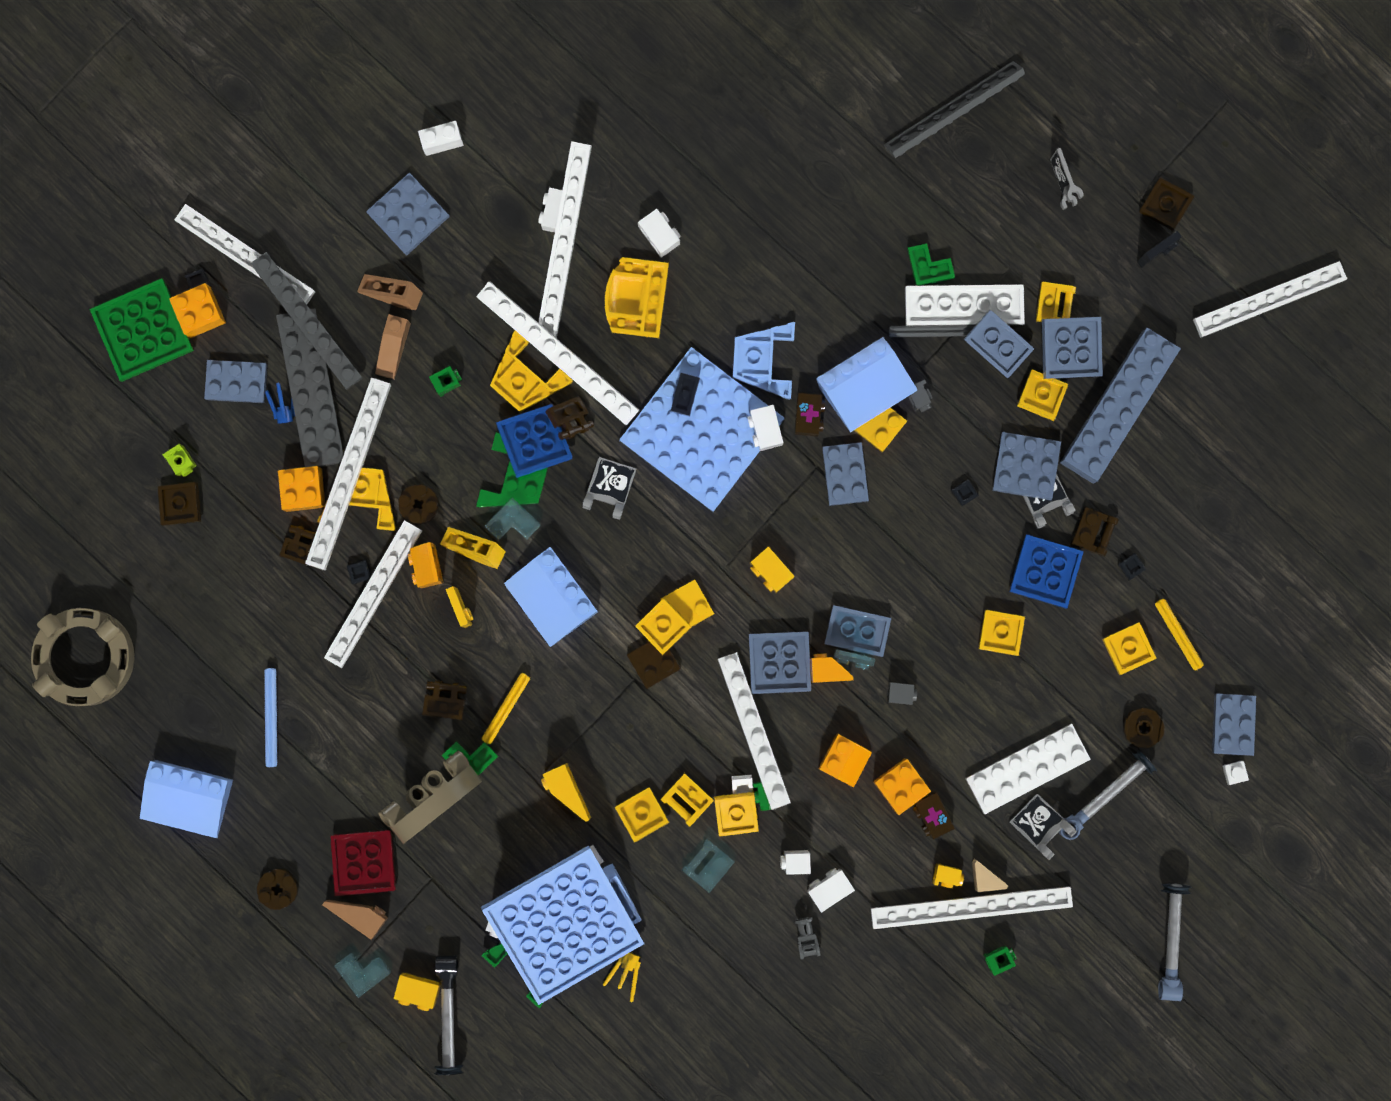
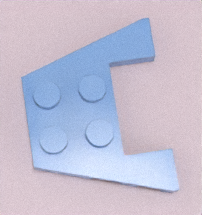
[733,322,795,399]

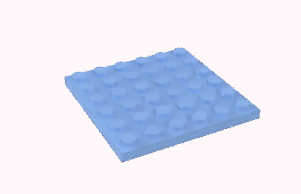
[620,347,785,512]
[481,845,644,1005]

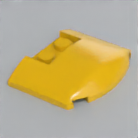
[605,257,669,338]

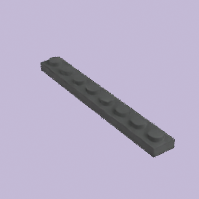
[884,61,1025,158]
[250,252,362,390]

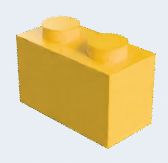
[750,547,795,593]
[394,972,441,1011]

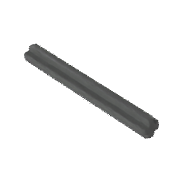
[889,325,975,337]

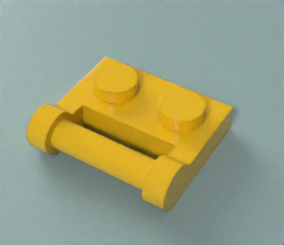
[1036,282,1076,322]
[660,773,714,827]

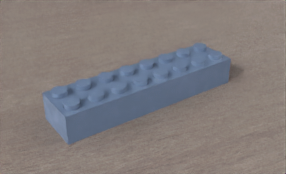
[1060,328,1181,484]

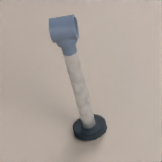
[1059,749,1157,840]
[1158,883,1192,1001]

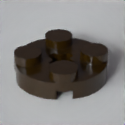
[398,485,439,524]
[1123,708,1165,748]
[257,869,299,910]

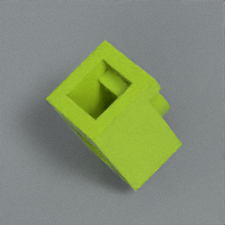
[162,444,196,477]

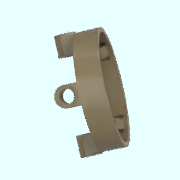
[31,608,134,706]
[379,751,482,844]

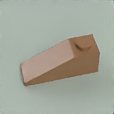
[357,274,423,310]
[375,314,411,380]
[322,900,388,940]

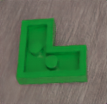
[907,243,955,286]
[442,742,499,776]

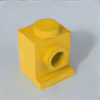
[932,863,964,888]

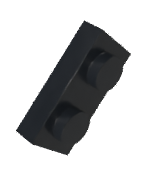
[671,373,700,417]

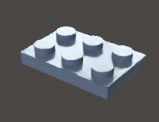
[963,310,1034,378]
[204,360,268,403]
[822,442,869,506]
[824,605,891,657]
[1212,694,1256,756]

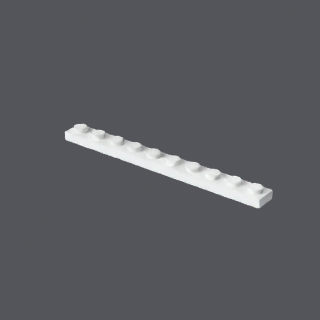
[538,141,592,338]
[476,281,639,425]
[305,378,391,571]
[871,886,1073,929]

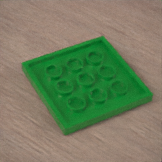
[90,278,194,382]

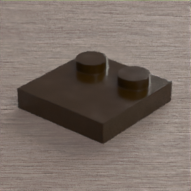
[1139,178,1195,231]
[158,482,201,526]
[627,642,681,689]

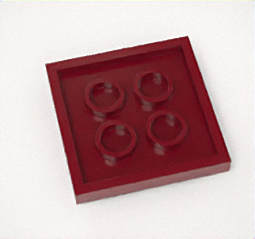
[330,830,396,896]

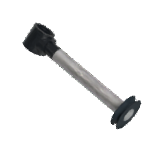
[434,955,464,1075]

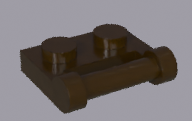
[1071,507,1119,557]

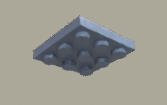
[366,173,450,256]
[1042,317,1103,379]
[992,432,1061,500]
[749,632,811,694]

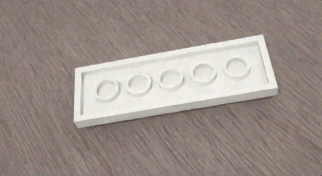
[905,285,1024,326]
[965,724,1091,814]

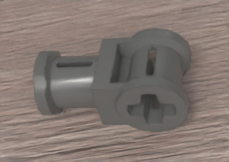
[795,917,821,960]

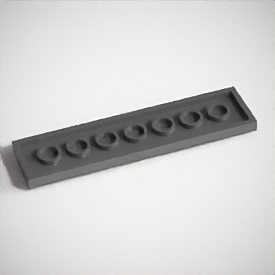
[276,309,344,467]

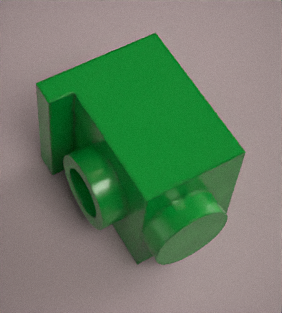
[429,366,462,397]
[753,782,771,811]
[983,945,1017,976]

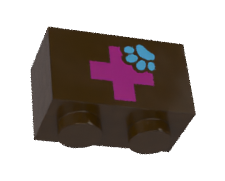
[794,393,825,437]
[913,792,955,840]

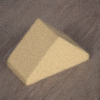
[972,859,1008,892]

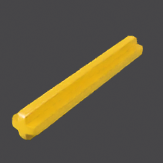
[1155,599,1204,670]
[482,673,530,744]

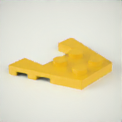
[490,330,573,412]
[318,468,396,531]

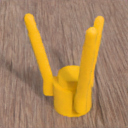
[603,952,641,1002]

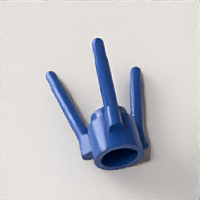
[265,382,295,424]

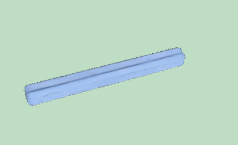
[264,668,277,767]

